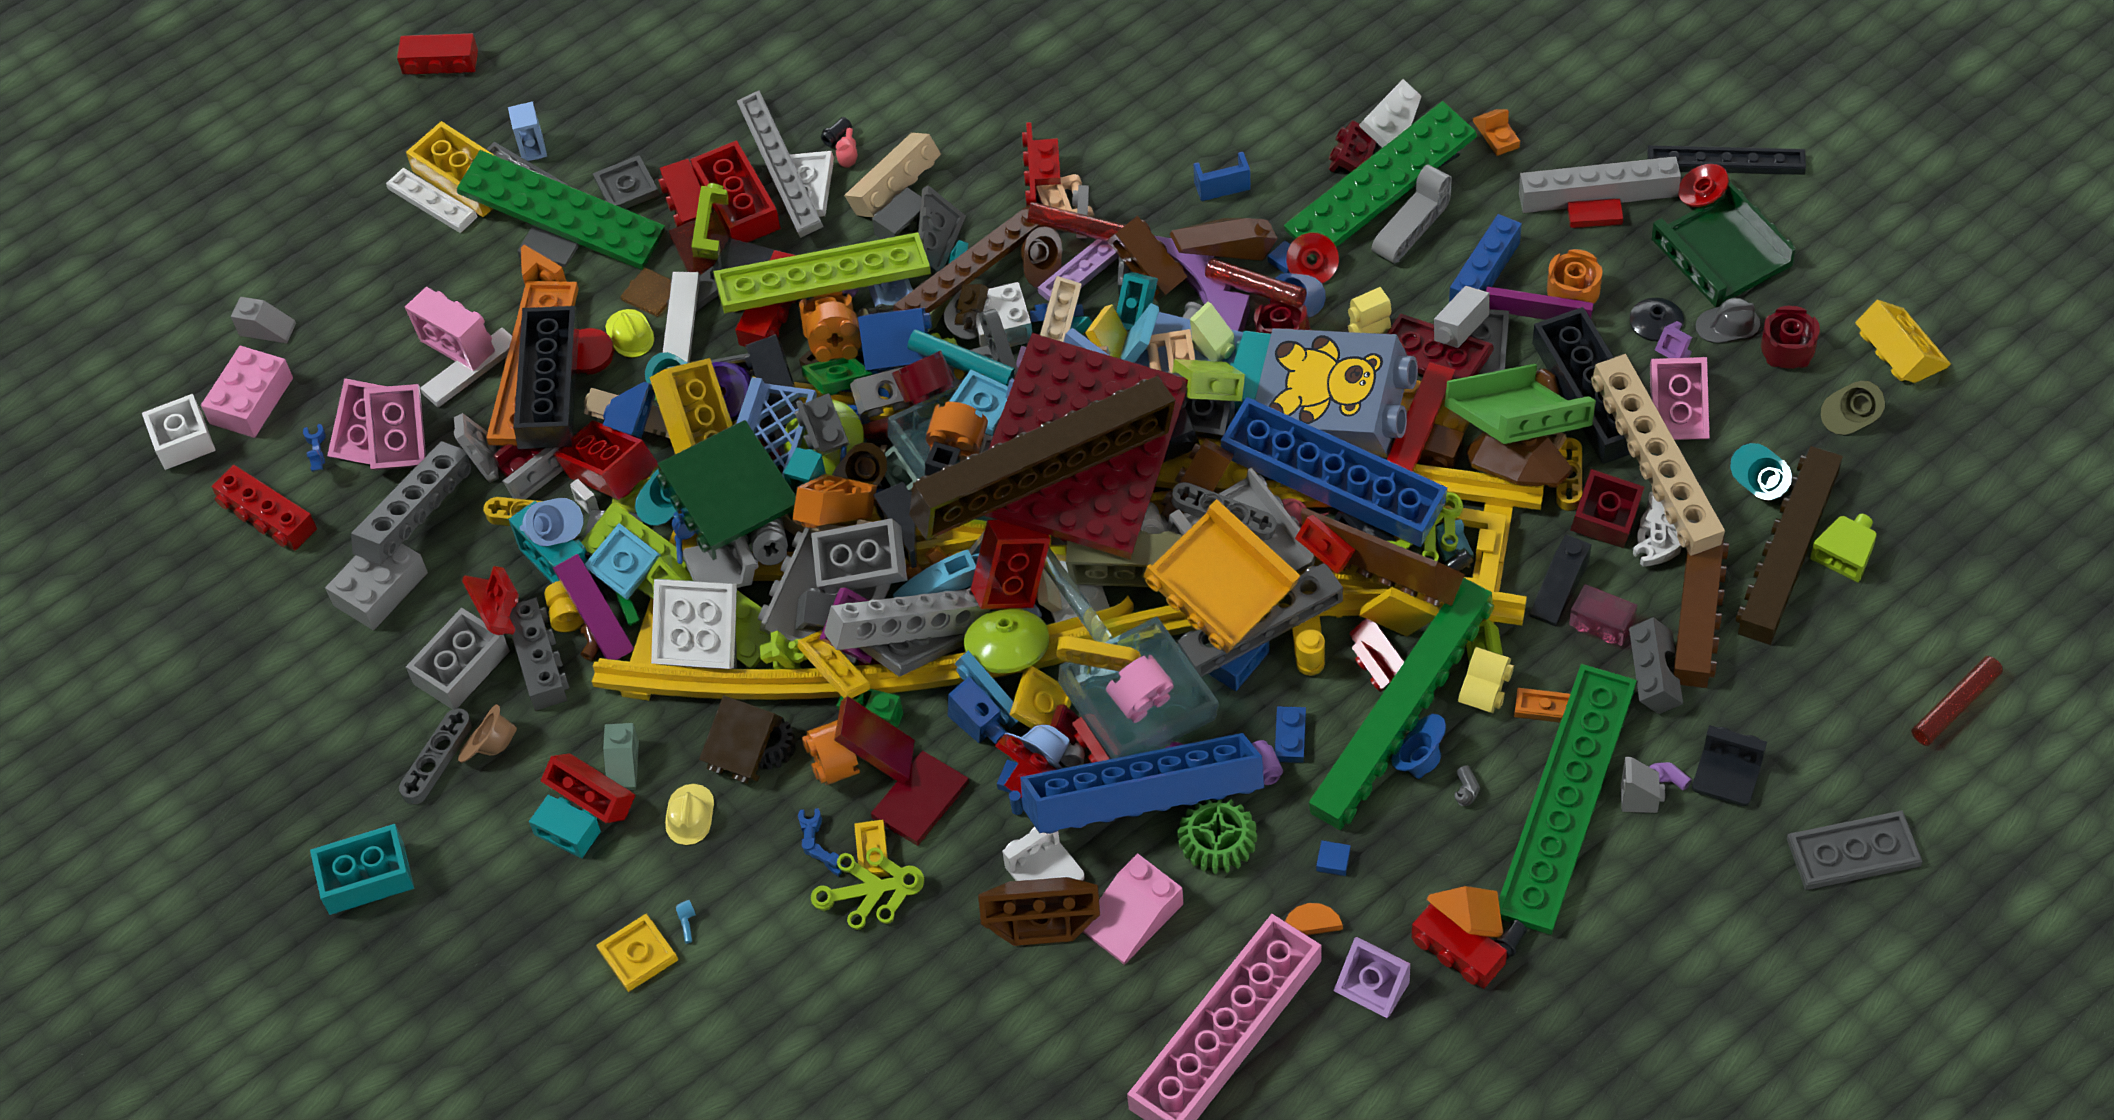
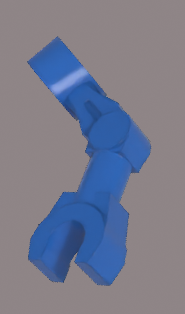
[303,424,326,472]
[798,808,846,876]

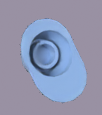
[519,498,583,546]
[1004,725,1069,769]

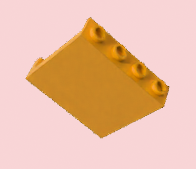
[1143,499,1300,654]

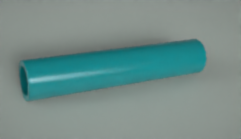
[907,329,1015,386]

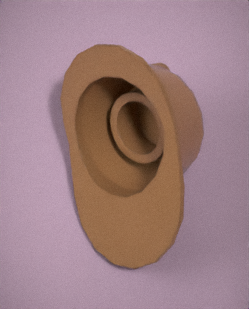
[458,704,516,763]

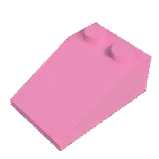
[1650,357,1709,440]
[327,379,387,465]
[1083,854,1183,965]

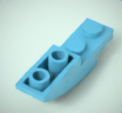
[893,549,979,598]

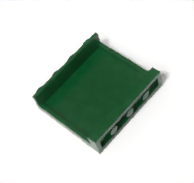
[1651,181,1796,308]
[656,420,796,560]

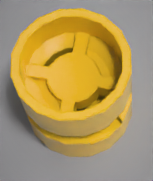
[544,581,585,632]

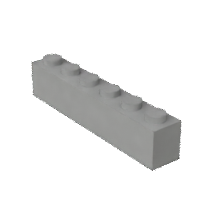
[1519,157,1681,213]

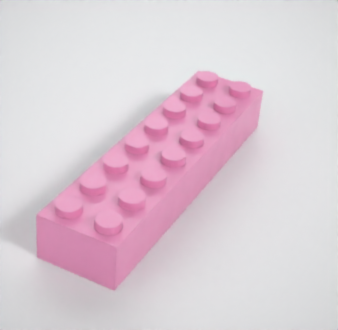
[1127,914,1321,1120]

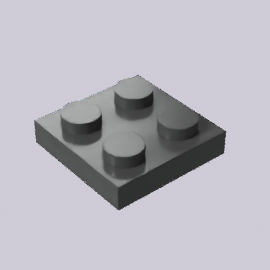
[593,155,659,209]

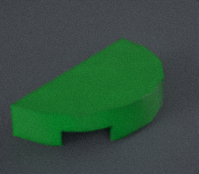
[615,591,640,626]

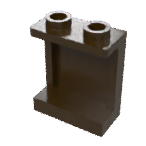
[699,695,783,784]

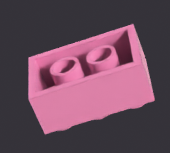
[405,287,495,371]
[201,346,293,438]
[363,384,426,471]

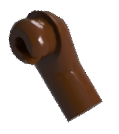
[1535,368,1561,396]
[580,623,600,661]

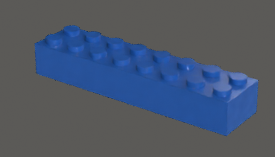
[1221,397,1448,547]
[1020,733,1264,834]

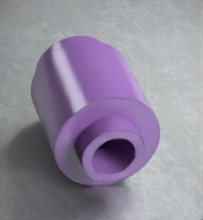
[1252,740,1283,785]

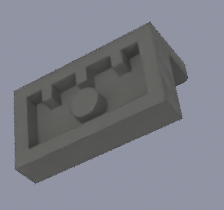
[795,393,850,456]

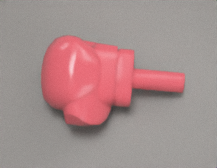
[836,128,858,168]

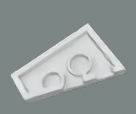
[1359,79,1421,148]

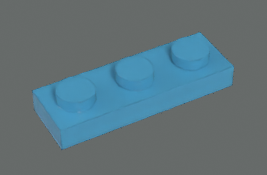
[955,650,1018,728]

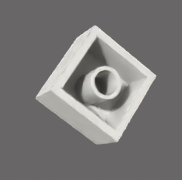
[142,394,216,470]

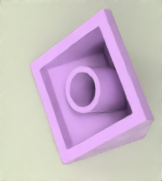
[1334,937,1410,1018]

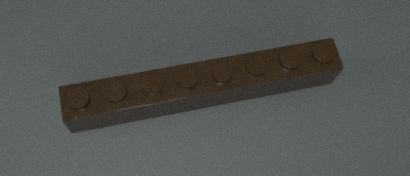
[1735,446,1843,645]

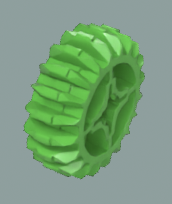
[1178,799,1257,875]

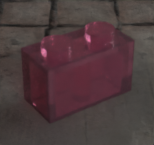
[1569,584,1638,646]

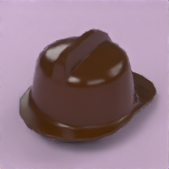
[1021,227,1062,289]

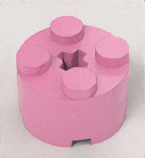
[1106,655,1174,723]

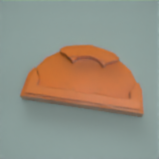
[1285,903,1343,935]

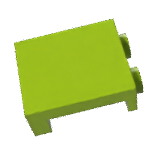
[692,183,728,260]
[1172,359,1245,401]

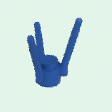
[672,512,695,564]

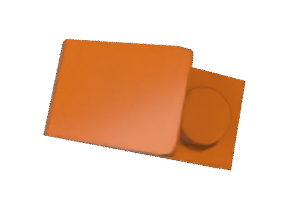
[1473,109,1520,156]
[521,245,567,284]

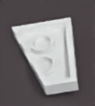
[790,151,834,217]

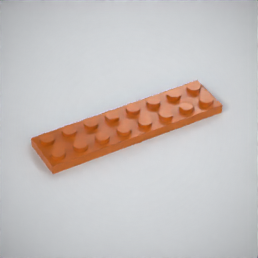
[486,281,579,446]

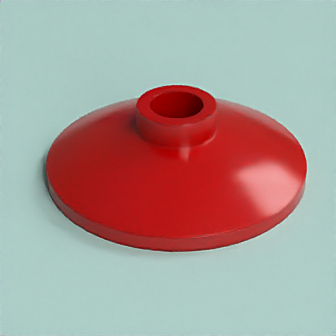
[1678,164,1729,207]
[1286,233,1339,283]

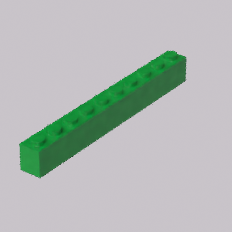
[1309,578,1494,830]

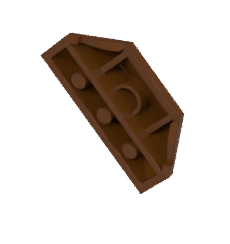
[1466,432,1573,488]
[978,877,1100,946]

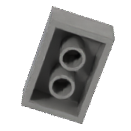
[811,519,907,594]
[325,544,428,631]
[406,608,510,710]

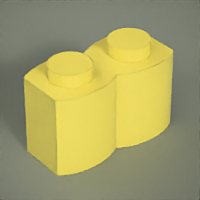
[1348,287,1391,334]
[1458,647,1514,713]

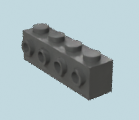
[509,598,570,711]

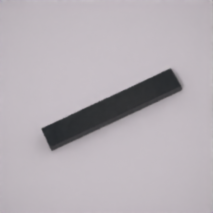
[1647,145,1806,175]

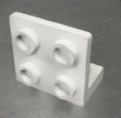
[976,282,1032,347]

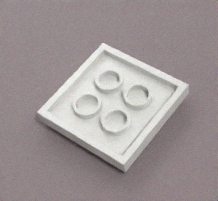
[651,579,737,669]

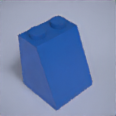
[858,307,932,370]

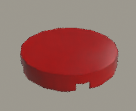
[576,328,614,375]

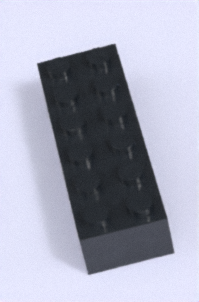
[513,306,579,449]
[1532,307,1646,464]

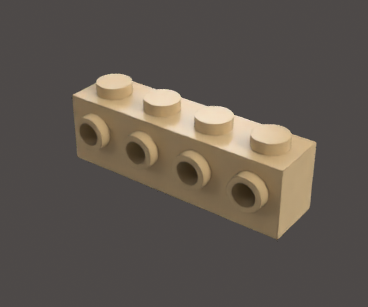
[844,133,941,218]

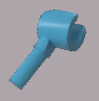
[676,900,696,943]

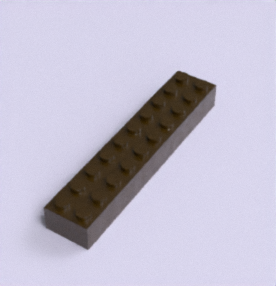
[909,376,1176,541]

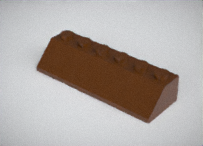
[1301,507,1465,607]

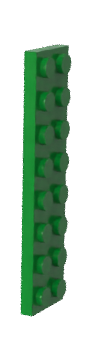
[1284,101,1477,261]
[456,150,665,270]

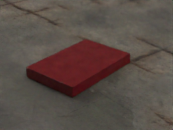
[834,696,915,784]
[871,751,969,846]

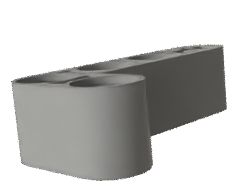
[1371,164,1452,264]

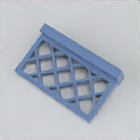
[736,377,817,477]

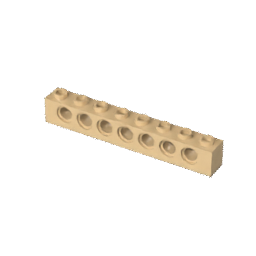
[1591,354,1725,556]

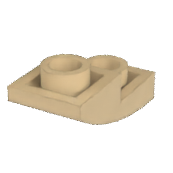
[1036,563,1062,612]

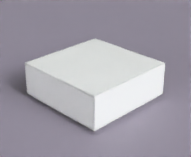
[570,479,599,514]

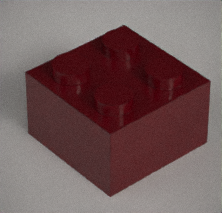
[1570,469,1644,548]

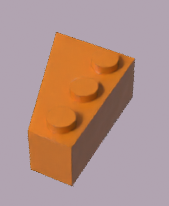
[792,474,877,528]

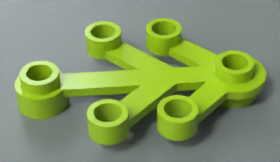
[1388,492,1463,562]
[811,848,924,930]

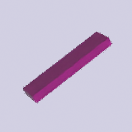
[1486,287,1593,320]
[553,554,634,660]

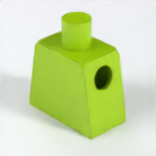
[1810,514,1877,583]

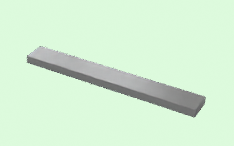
[737,91,823,238]

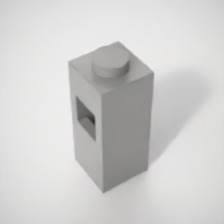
[1434,286,1489,348]

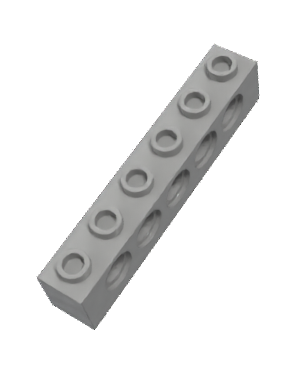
[850,346,993,417]
[824,588,990,650]

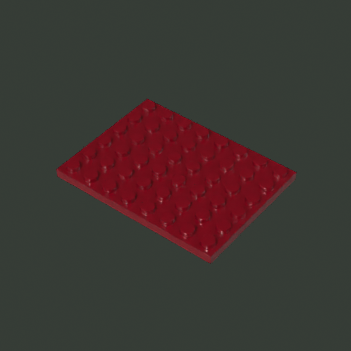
[984,333,1188,560]

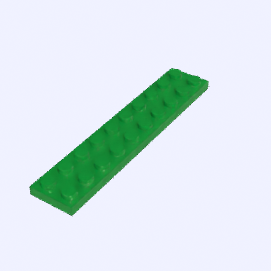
[1499,664,1637,935]

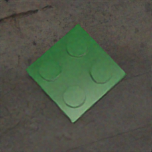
[801,358,872,395]

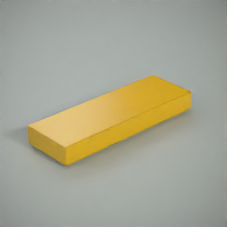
[797,630,870,698]

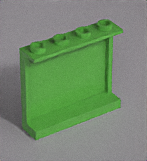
[1444,364,1596,444]

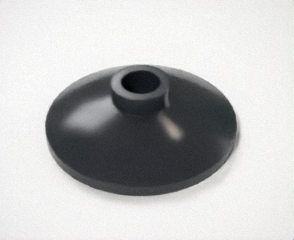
[1630,298,1684,342]

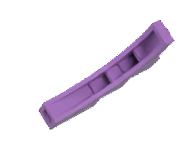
[1154,235,1250,332]

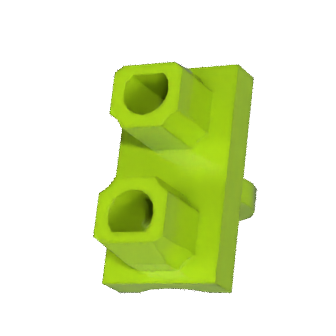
[760,630,808,669]

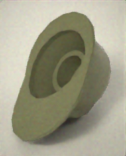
[1821,381,1885,435]

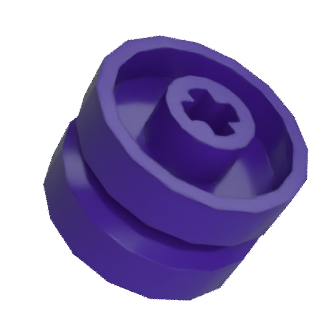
[712,362,752,422]

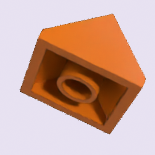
[1426,886,1503,938]

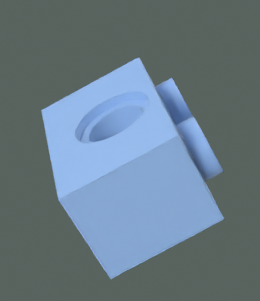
[508,102,547,161]

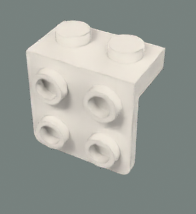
[1002,827,1084,881]

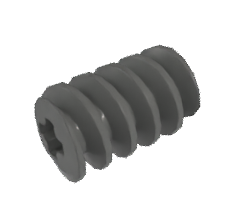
[750,517,788,565]

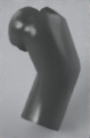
[1454,765,1480,806]

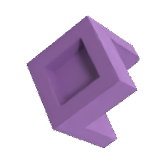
[1655,321,1692,358]

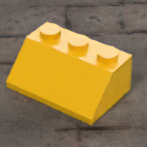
[1855,300,1951,383]

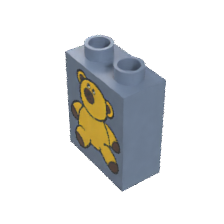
[1255,329,1418,458]

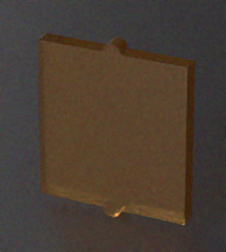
[620,268,672,317]

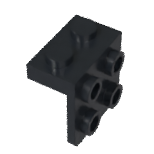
[1692,725,1767,806]

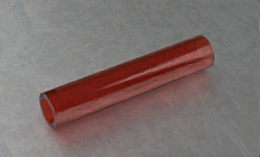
[1026,202,1125,241]
[1205,258,1307,308]
[1911,656,2003,746]

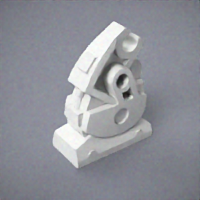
[1633,492,1697,567]

